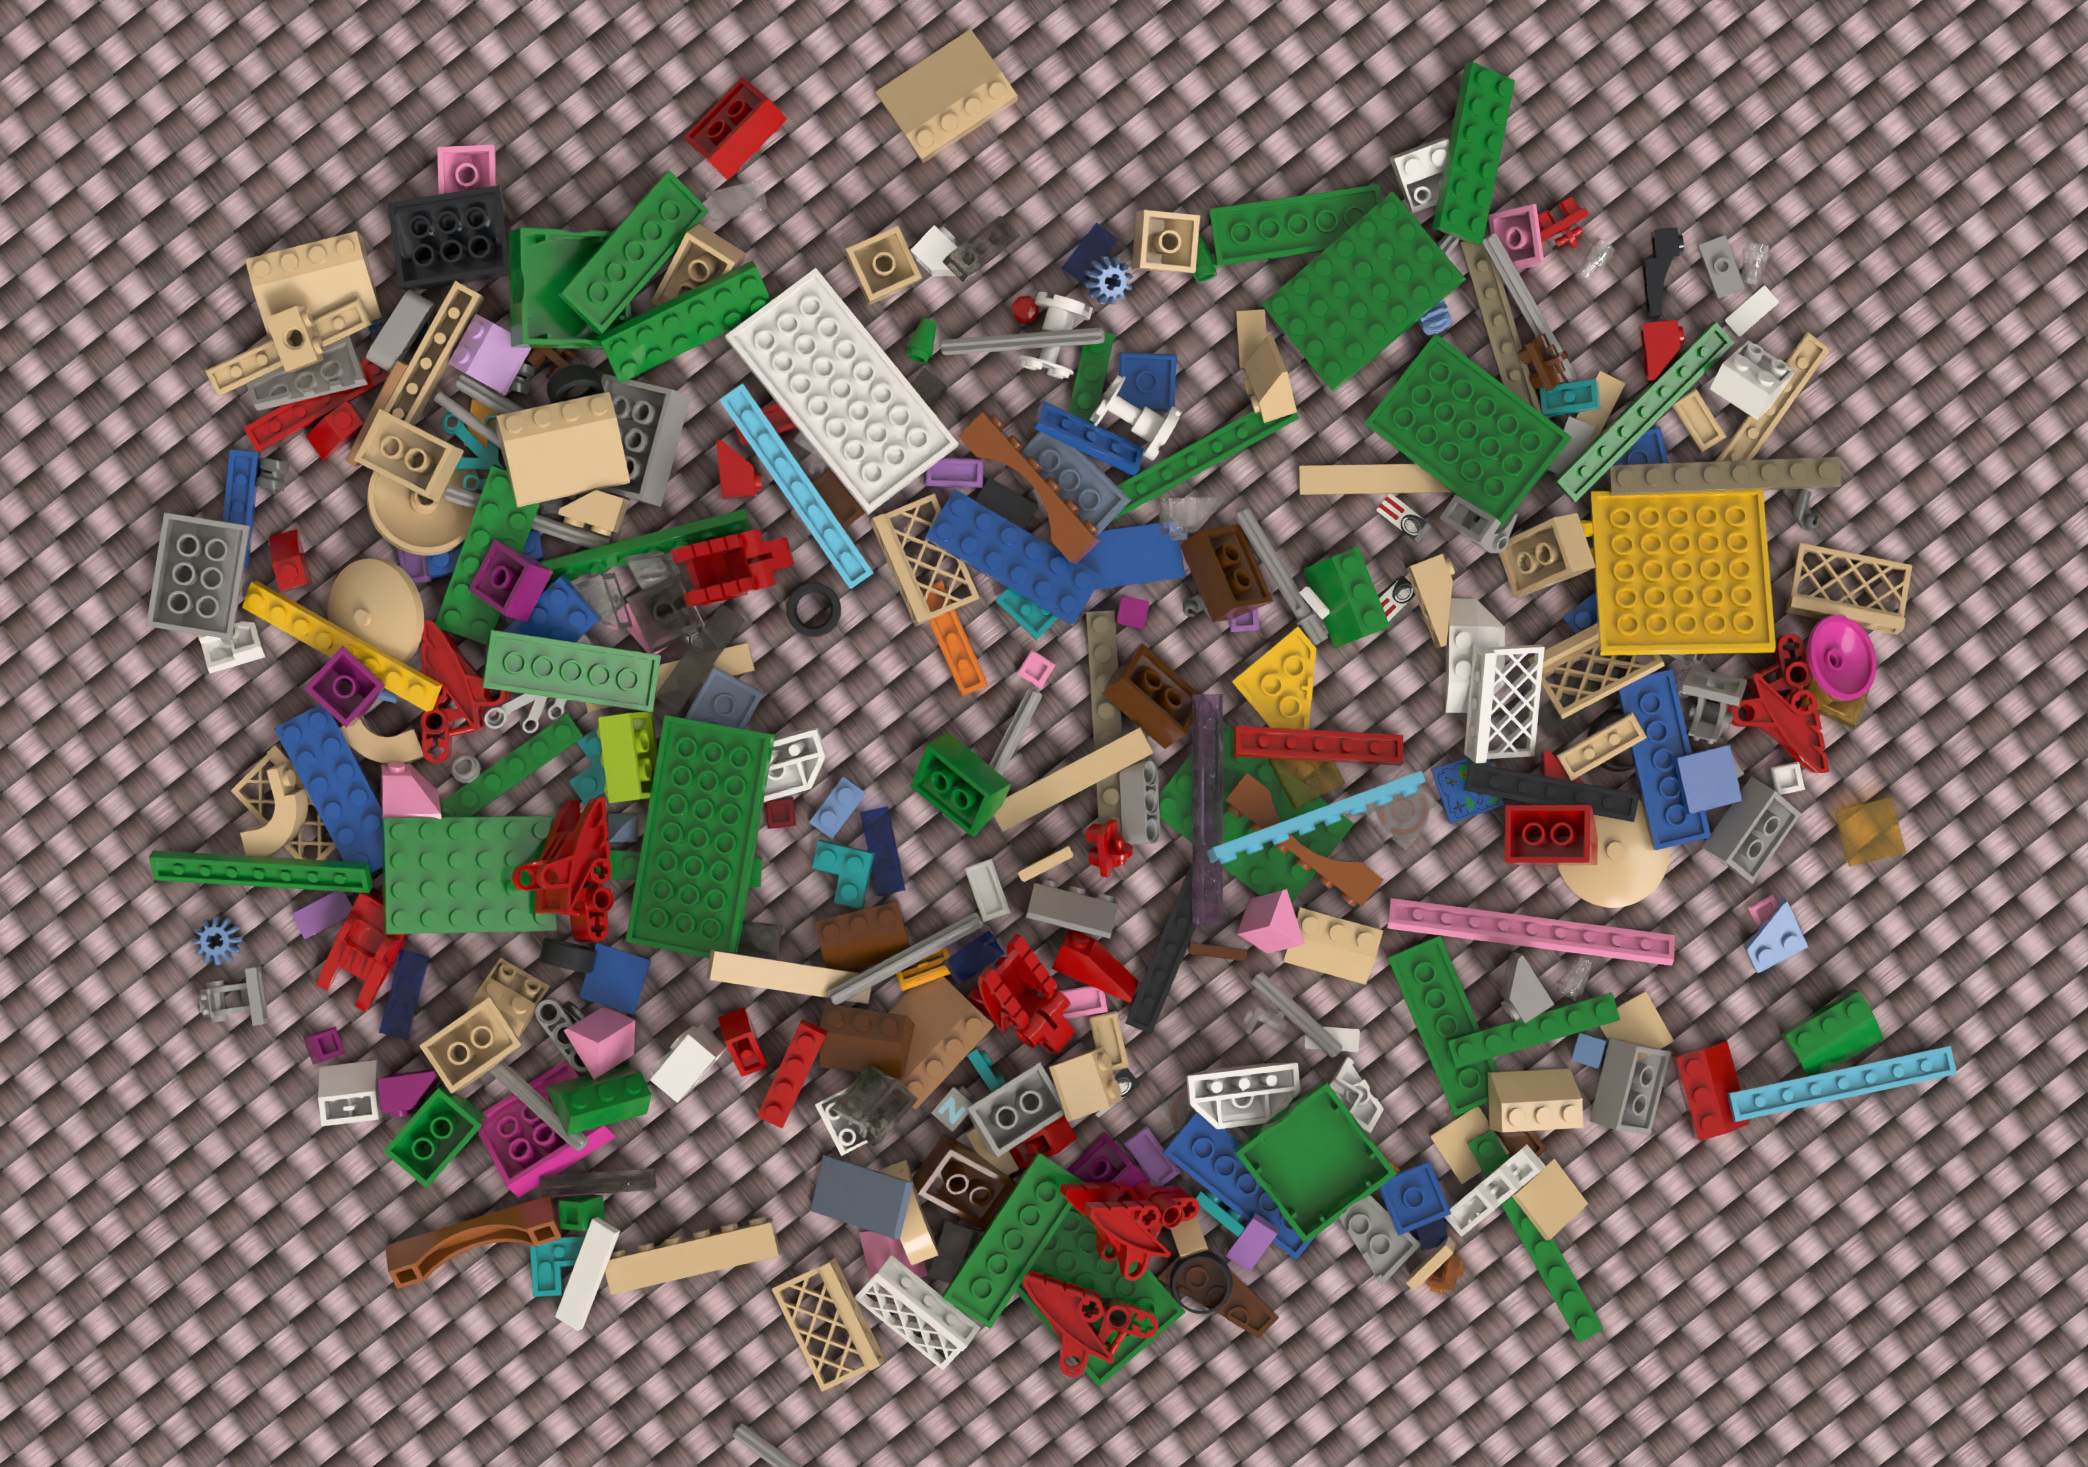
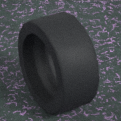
[547,364,604,404]
[786,582,841,637]
[539,938,597,973]

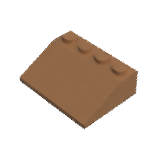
[881,976,995,1109]

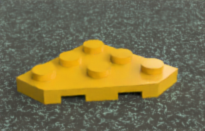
[1232,627,1316,730]

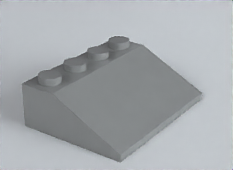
[598,374,691,507]
[146,512,250,640]

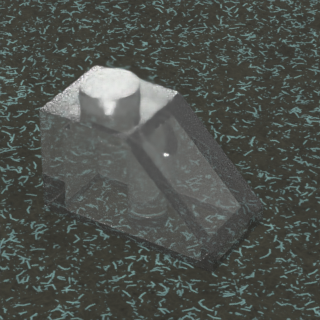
[1159,497,1223,541]
[625,551,681,600]
[573,572,633,631]

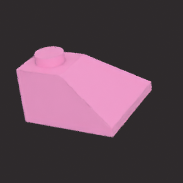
[380,761,441,819]

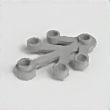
[481,693,566,733]

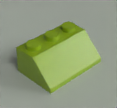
[597,712,658,803]

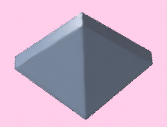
[608,813,638,842]

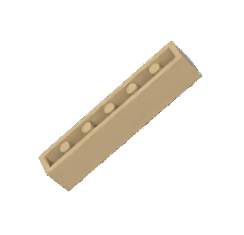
[383,281,485,426]
[605,1216,781,1295]

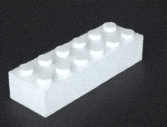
[650,1024,727,1103]

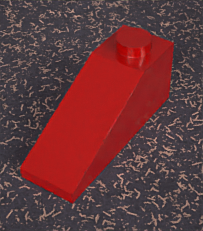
[1051,929,1139,1003]

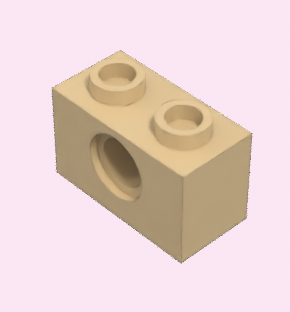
[265,306,325,372]

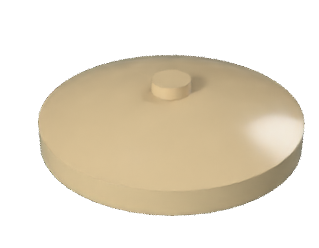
[367,456,483,556]
[328,558,424,664]
[1557,799,1670,908]

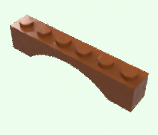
[958,412,1101,564]
[1225,773,1383,907]
[385,1195,562,1289]

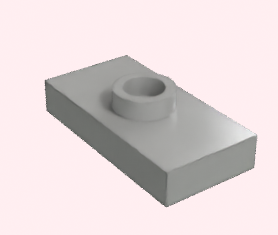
[1697,235,1745,299]

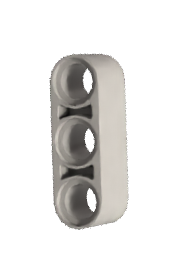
[366,289,435,373]
[1120,761,1160,845]
[535,998,588,1072]

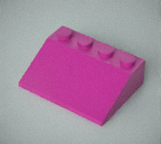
[478,1060,616,1198]

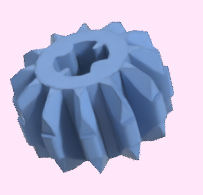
[1083,256,1133,305]
[1418,299,1452,335]
[192,916,243,965]

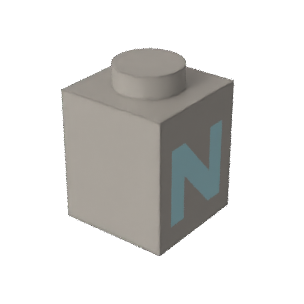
[931,1085,975,1132]

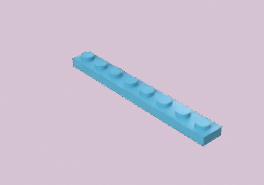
[719,384,874,589]
[1207,771,1426,865]
[1727,1046,1957,1122]

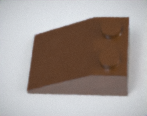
[912,1134,1017,1230]

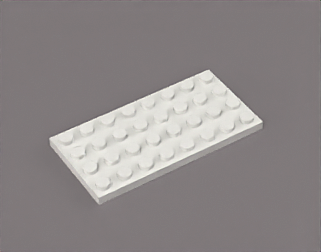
[725,268,959,515]

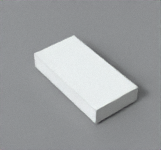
[965,859,1011,922]

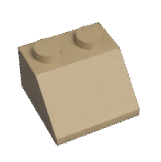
[1132,210,1200,273]
[845,226,922,305]
[1242,335,1297,423]
[1049,1046,1122,1122]

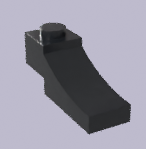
[1642,227,1684,319]

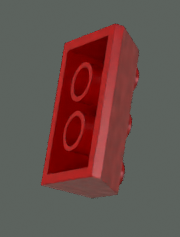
[682,77,787,180]
[1505,805,1598,865]
[1671,1040,1750,1141]

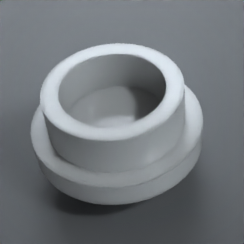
[452,755,481,783]

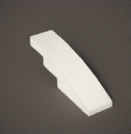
[1445,1145,1546,1237]

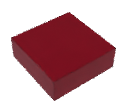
[765,797,797,829]

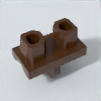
[1518,333,1569,392]
[526,348,577,380]

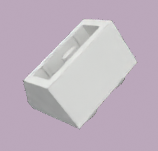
[1389,137,1449,213]
[910,225,977,277]
[1710,340,1796,420]
[318,1060,384,1126]
[815,1076,894,1156]

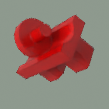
[1538,197,1589,249]
[1086,818,1133,878]

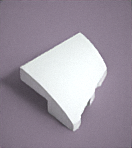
[198,621,265,673]
[1329,1057,1384,1135]

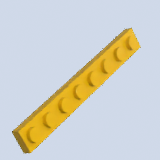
[242,581,442,712]

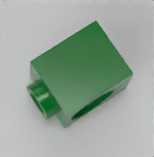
[559,1193,605,1231]

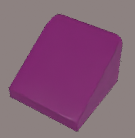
[1116,595,1150,630]
[304,1026,345,1065]

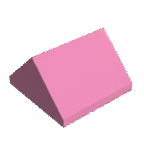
[437,145,497,195]
[1488,204,1544,269]
[1237,889,1305,953]
[564,1006,635,1079]
[859,1230,928,1287]

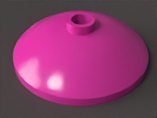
[1807,615,1877,701]

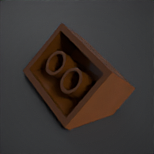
[1180,524,1273,623]
[1102,643,1204,749]
[814,900,910,971]
[819,1004,915,1080]

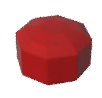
[1012,296,1039,324]

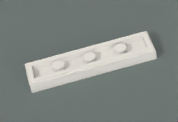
[555,1217,620,1331]

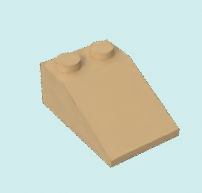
[651,224,747,307]
[354,409,464,502]
[1499,513,1596,598]
[1406,554,1455,649]
[419,997,523,1093]

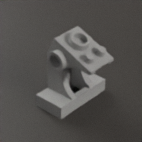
[1439,494,1518,553]
[1682,667,1747,744]
[196,966,269,1026]

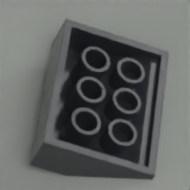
[387,185,511,291]

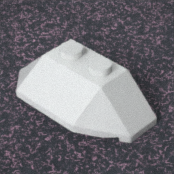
[1445,598,1505,713]
[764,728,826,802]
[1186,1063,1301,1129]

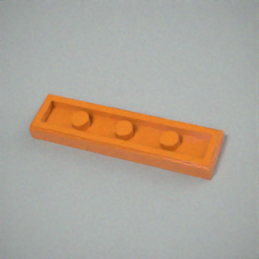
[921,580,988,697]

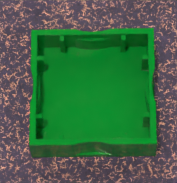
[508,228,631,350]
[1233,1078,1397,1244]

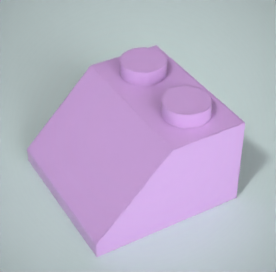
[448,314,531,395]

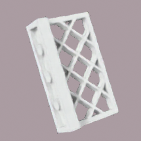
[1464,644,1545,763]
[855,1255,981,1370]

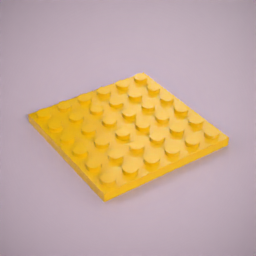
[1590,490,1776,656]

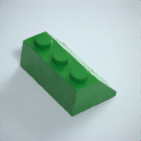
[1303,547,1390,649]
[911,733,1011,837]
[1780,989,1884,1077]
[546,1065,652,1136]
[383,1087,488,1189]

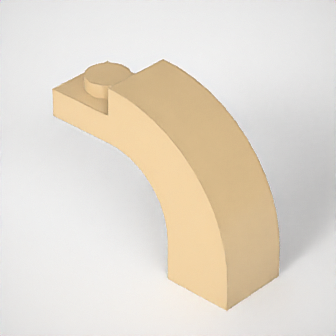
[340,716,424,763]
[240,762,308,857]
[880,1160,938,1265]

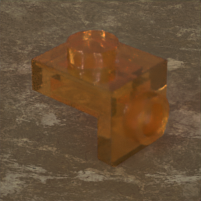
[1424,1252,1464,1294]

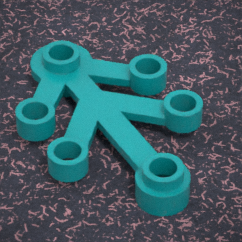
[441,412,505,492]

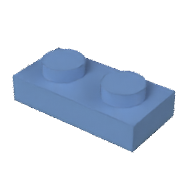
[809,776,866,839]

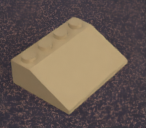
[875,29,1018,164]
[245,231,383,340]
[496,392,630,507]

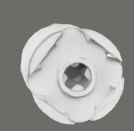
[1018,292,1093,379]
[1090,375,1182,461]

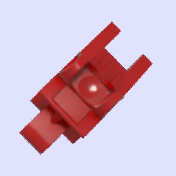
[670,529,795,606]
[421,620,512,763]
[1728,634,1830,773]
[512,798,614,942]
[316,888,410,1013]
[968,933,1075,1055]
[1060,1181,1199,1281]
[1022,1270,1158,1378]

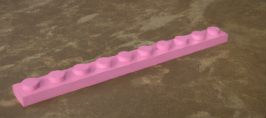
[1387,898,1675,966]

